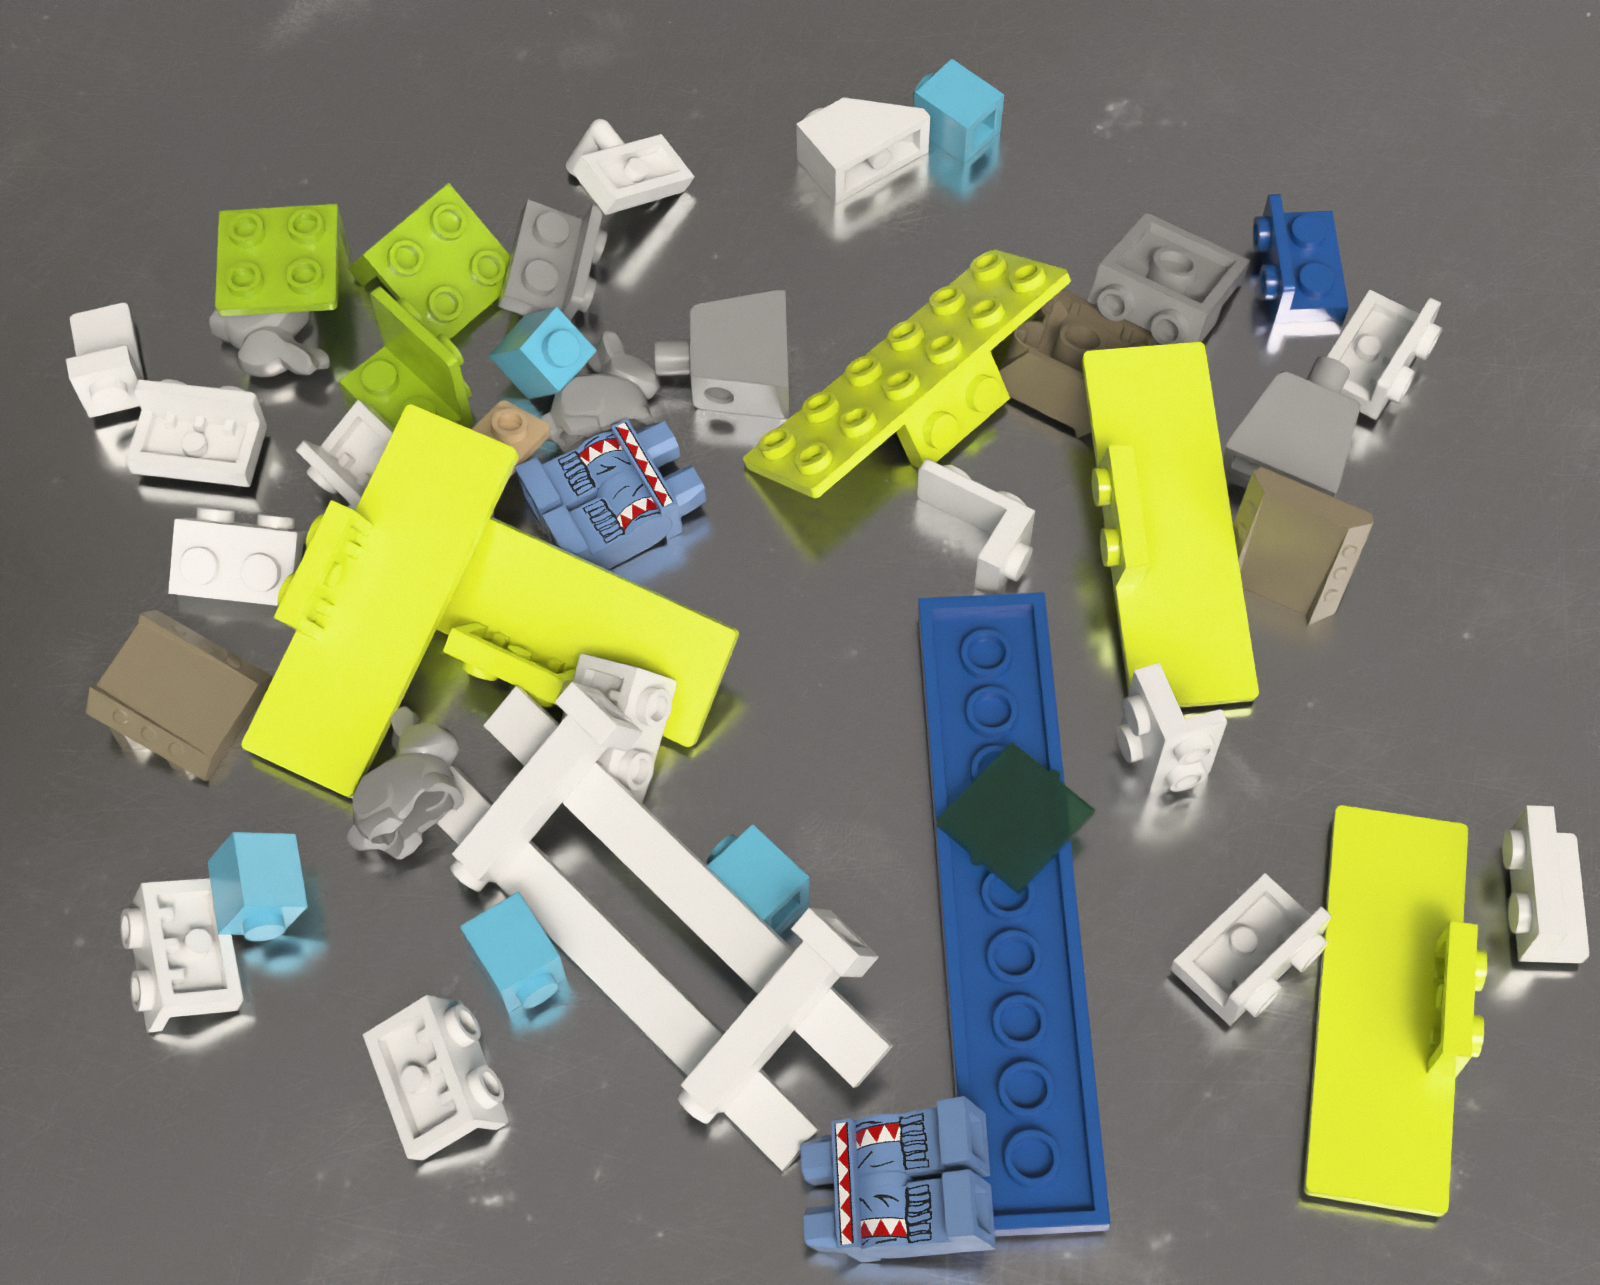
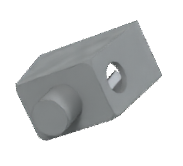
[655,290,789,419]
[1223,356,1361,498]

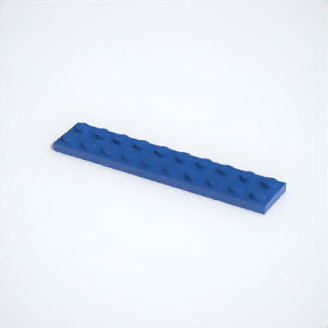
[918,592,1111,1237]

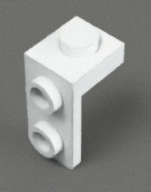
[66,303,144,418]
[917,459,1035,595]

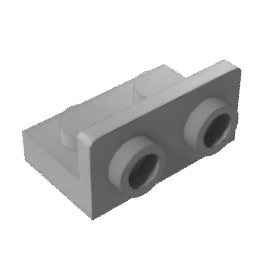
[498,199,607,321]

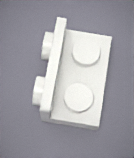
[561,653,677,803]
[120,878,243,1033]
[362,995,509,1160]

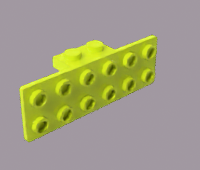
[743,249,1071,498]
[1082,342,1259,708]
[242,404,519,798]
[437,517,739,747]
[1304,805,1487,1217]

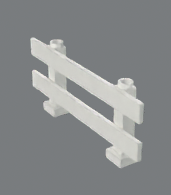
[437,682,893,1171]

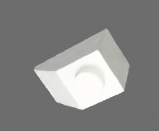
[796,97,930,205]

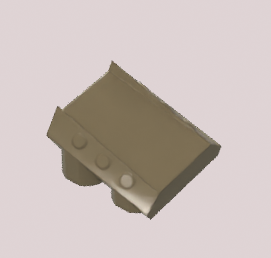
[998,288,1157,438]
[1233,466,1374,625]
[86,610,273,781]

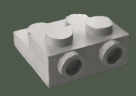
[1087,212,1251,345]

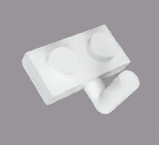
[566,119,695,215]

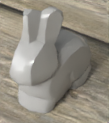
[209,309,330,377]
[540,330,660,454]
[346,706,464,859]

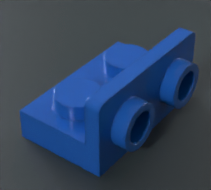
[1253,194,1349,323]

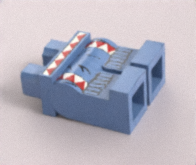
[515,419,707,570]
[800,1096,996,1263]

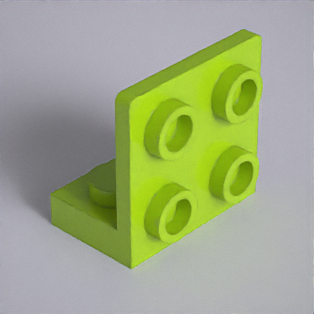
[348,183,510,339]
[215,204,350,317]
[338,286,474,428]

